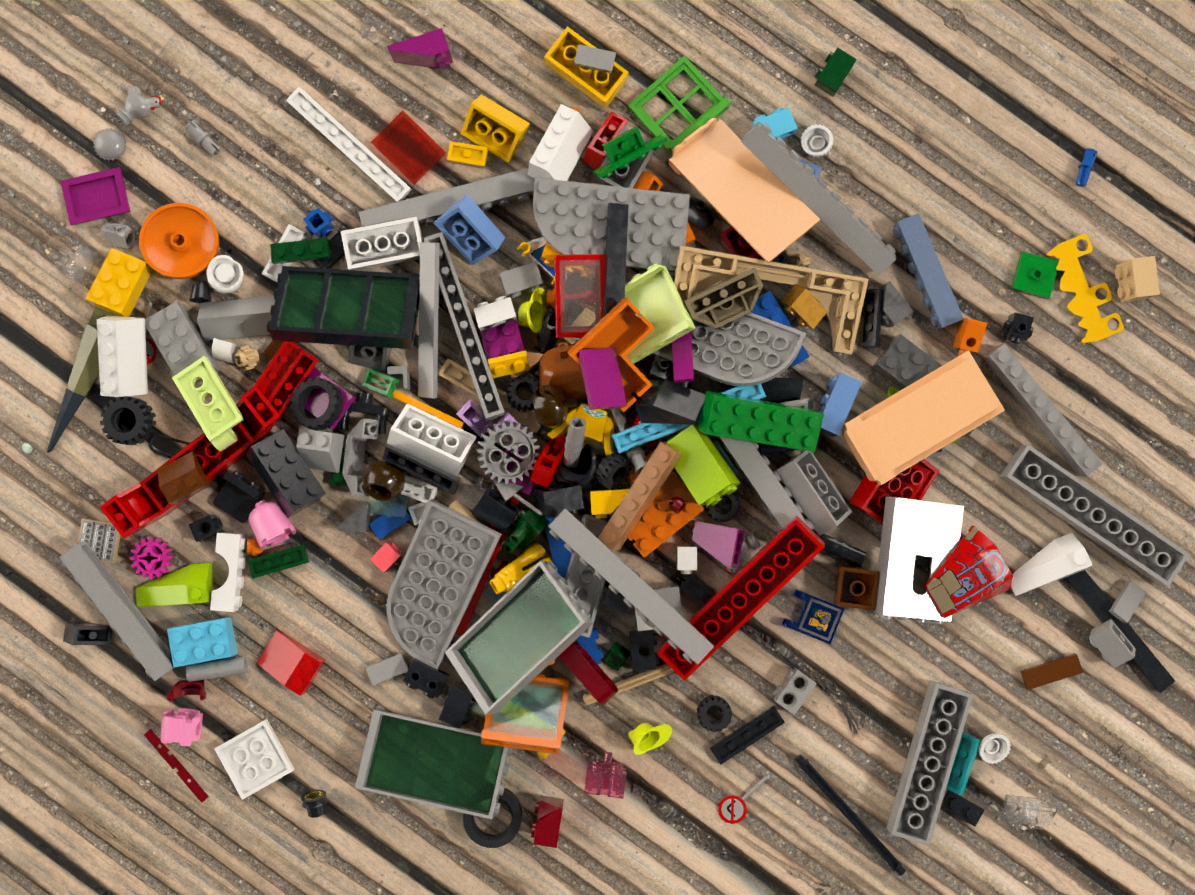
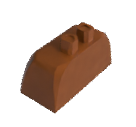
[538,340,587,400]

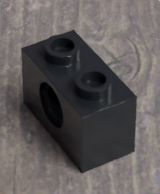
[629,630,659,672]

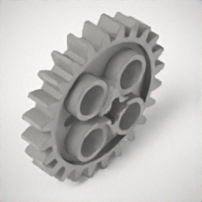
[476,421,540,484]

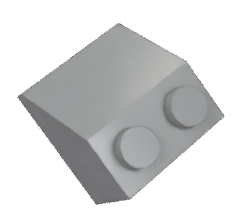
[296,428,345,473]

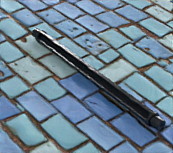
[795,754,906,876]

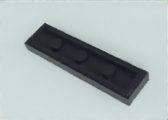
[709,705,785,765]

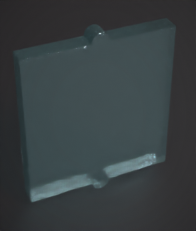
[373,485,409,519]

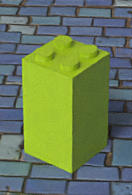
[668,424,740,506]

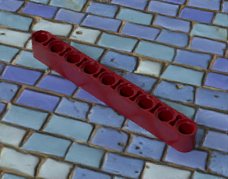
[491,561,618,705]

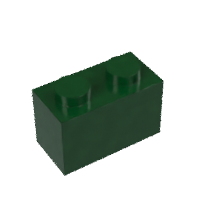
[815,47,857,97]

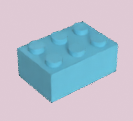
[167,616,238,667]

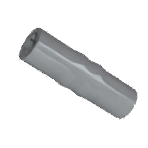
[563,417,586,468]
[186,657,248,682]

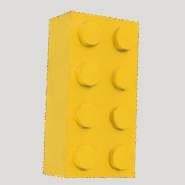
[544,26,629,109]

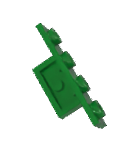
[593,126,667,178]

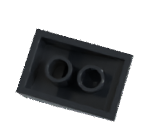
[635,379,705,424]

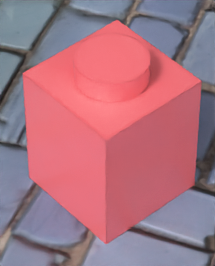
[370,542,403,573]

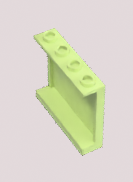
[594,264,695,364]

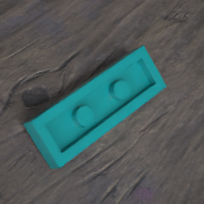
[946,733,981,795]

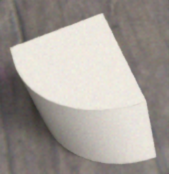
[212,338,239,364]

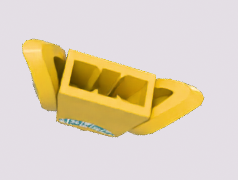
[547,403,615,456]

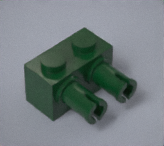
[502,509,550,554]

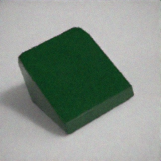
[602,642,631,671]

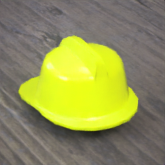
[518,287,548,333]
[628,723,672,755]

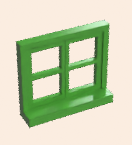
[628,55,731,156]

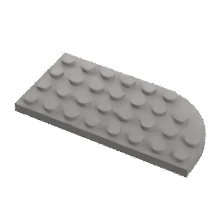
[533,178,690,272]
[650,312,806,386]
[387,499,502,670]

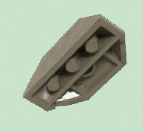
[684,268,763,328]

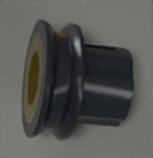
[301,790,327,818]

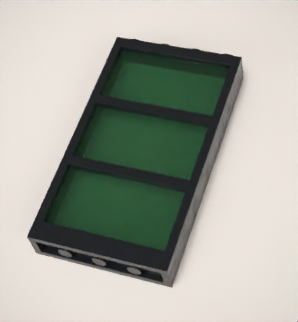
[267,266,420,349]

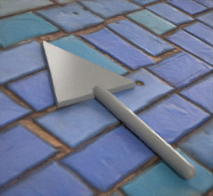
[492,478,543,516]

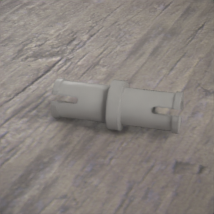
[185,120,221,157]

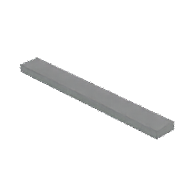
[418,242,440,398]

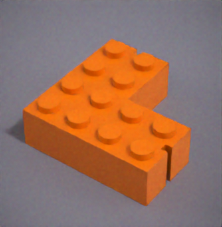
[567,297,655,412]
[627,449,704,558]

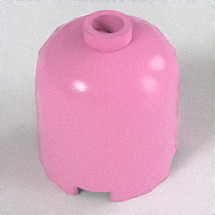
[249,500,296,549]

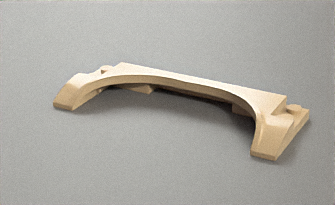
[673,245,869,354]

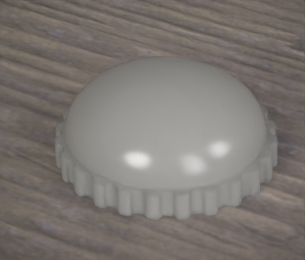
[93,128,126,161]

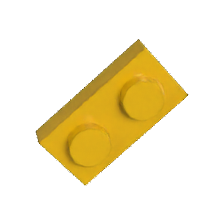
[447,141,488,168]
[488,351,530,378]

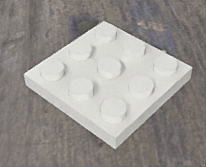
[214,719,295,800]

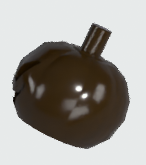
[533,384,577,428]
[362,460,405,501]

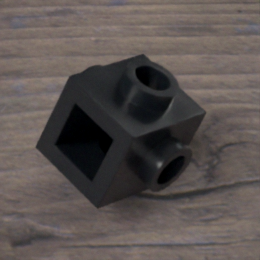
[1003,312,1034,344]

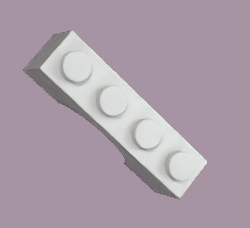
[210,532,247,612]

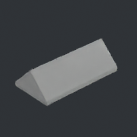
[197,296,275,341]

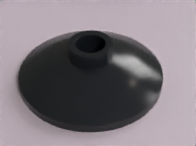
[688,197,715,227]

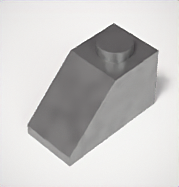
[881,281,913,327]

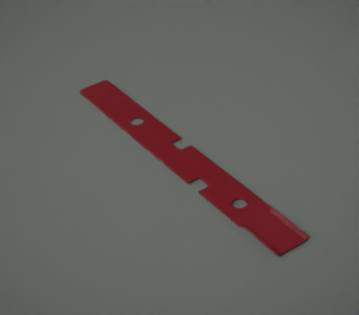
[144,729,209,803]

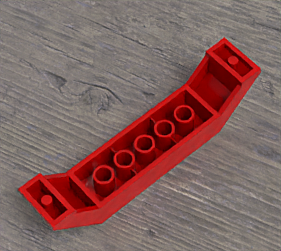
[99,385,281,539]

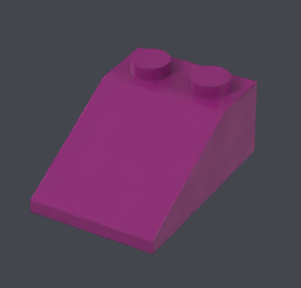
[387,28,454,69]

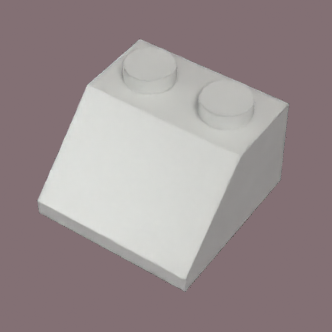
[474,296,518,331]

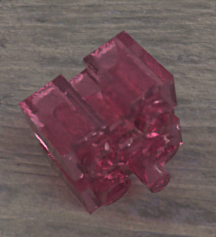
[584,752,626,799]

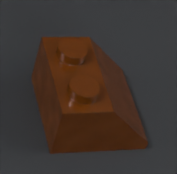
[157,451,211,504]
[833,565,880,611]

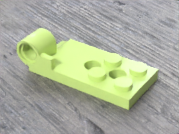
[172,356,244,452]

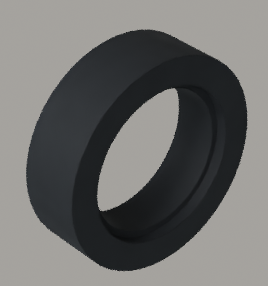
[463,785,522,848]

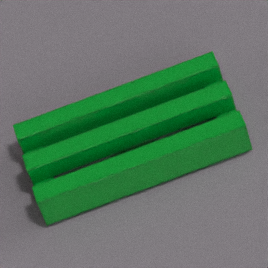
[362,368,399,398]

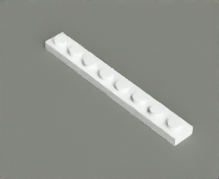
[286,87,411,202]

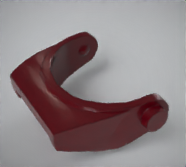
[167,680,206,702]

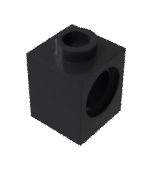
[189,515,223,542]

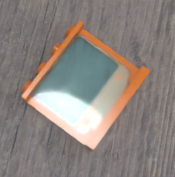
[481,669,569,755]

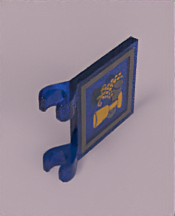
[782,589,844,644]

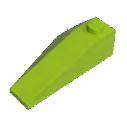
[135,562,214,607]

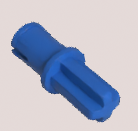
[1076,148,1098,187]

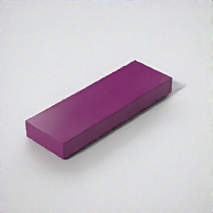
[672,331,694,383]

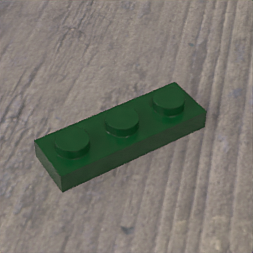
[270,238,330,264]
[247,544,310,579]

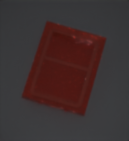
[371,111,446,185]

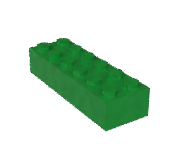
[698,391,824,452]

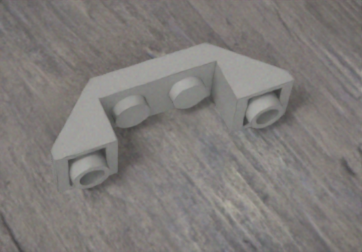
[342,418,379,497]

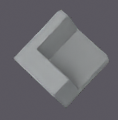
[387,366,410,391]

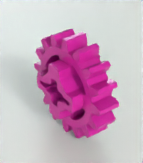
[129,537,174,579]

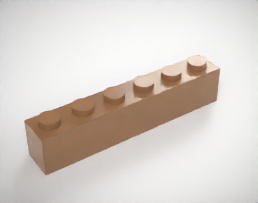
[598,442,683,551]

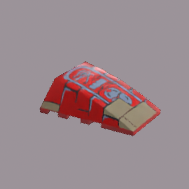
[924,526,1013,618]

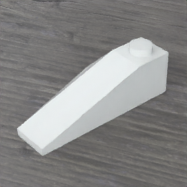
[1011,533,1093,596]

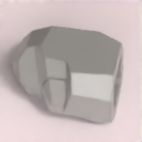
[101,223,135,250]

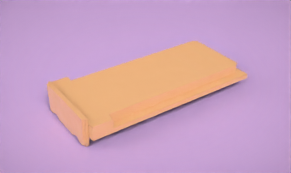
[669,118,820,263]
[842,350,1005,485]

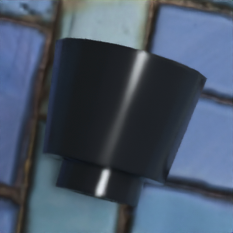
[189,280,212,303]

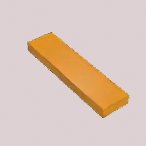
[392,390,466,429]

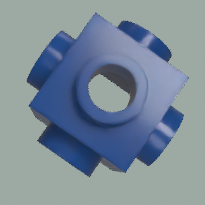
[303,207,334,238]

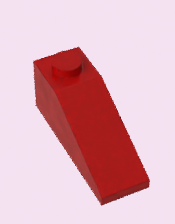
[583,111,628,169]
[530,434,567,488]

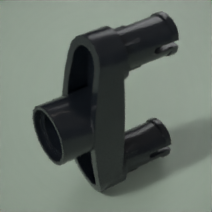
[336,393,390,434]

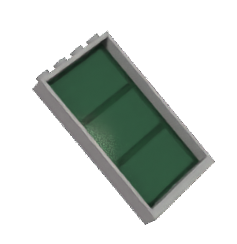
[445,561,594,715]
[355,709,513,819]

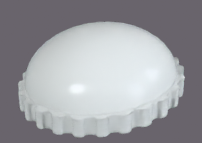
[801,124,834,157]
[978,733,1011,764]

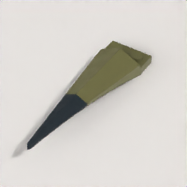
[47,307,117,453]

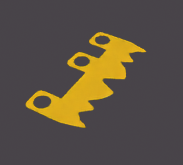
[1046,234,1124,343]

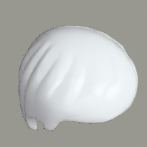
[207,255,244,294]

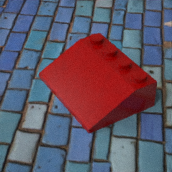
[849,459,939,525]

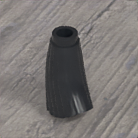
[538,312,558,354]

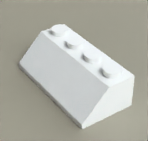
[527,104,593,181]
[341,217,424,271]
[97,316,148,397]
[387,403,477,476]

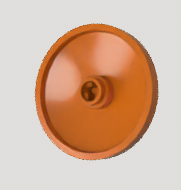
[139,203,219,279]

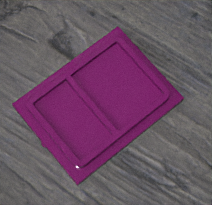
[60,167,131,226]

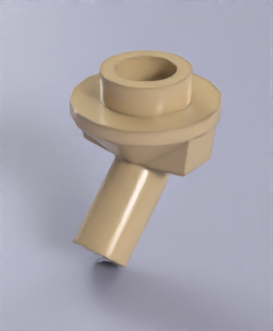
[786,248,812,267]

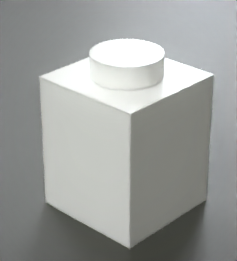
[676,546,697,574]

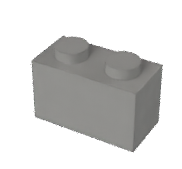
[499,261,544,299]
[1089,619,1136,668]

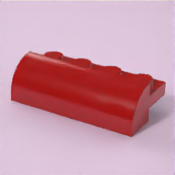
[252,341,319,415]

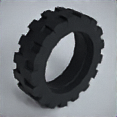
[290,377,344,431]

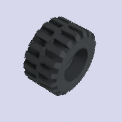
[100,396,156,445]

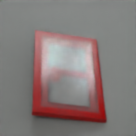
[554,254,605,338]

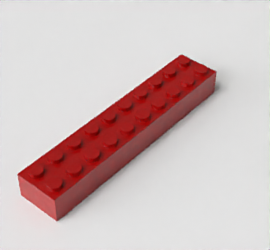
[657,515,825,681]

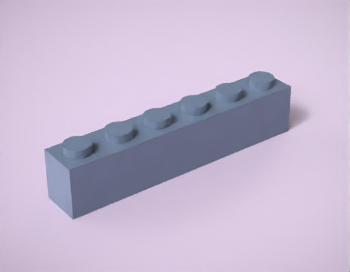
[893,213,964,330]

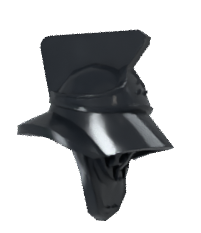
[557,444,622,493]

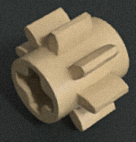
[235,345,259,370]

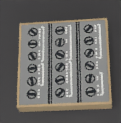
[78,519,121,563]

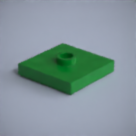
[1011,252,1059,299]

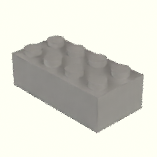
[145,302,221,385]
[776,450,852,536]

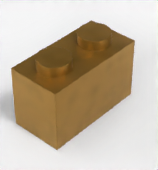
[781,284,828,329]

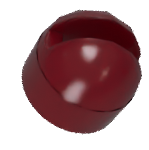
[669,497,686,514]

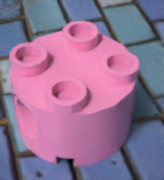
[160,708,203,746]

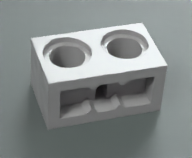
[773,668,817,715]

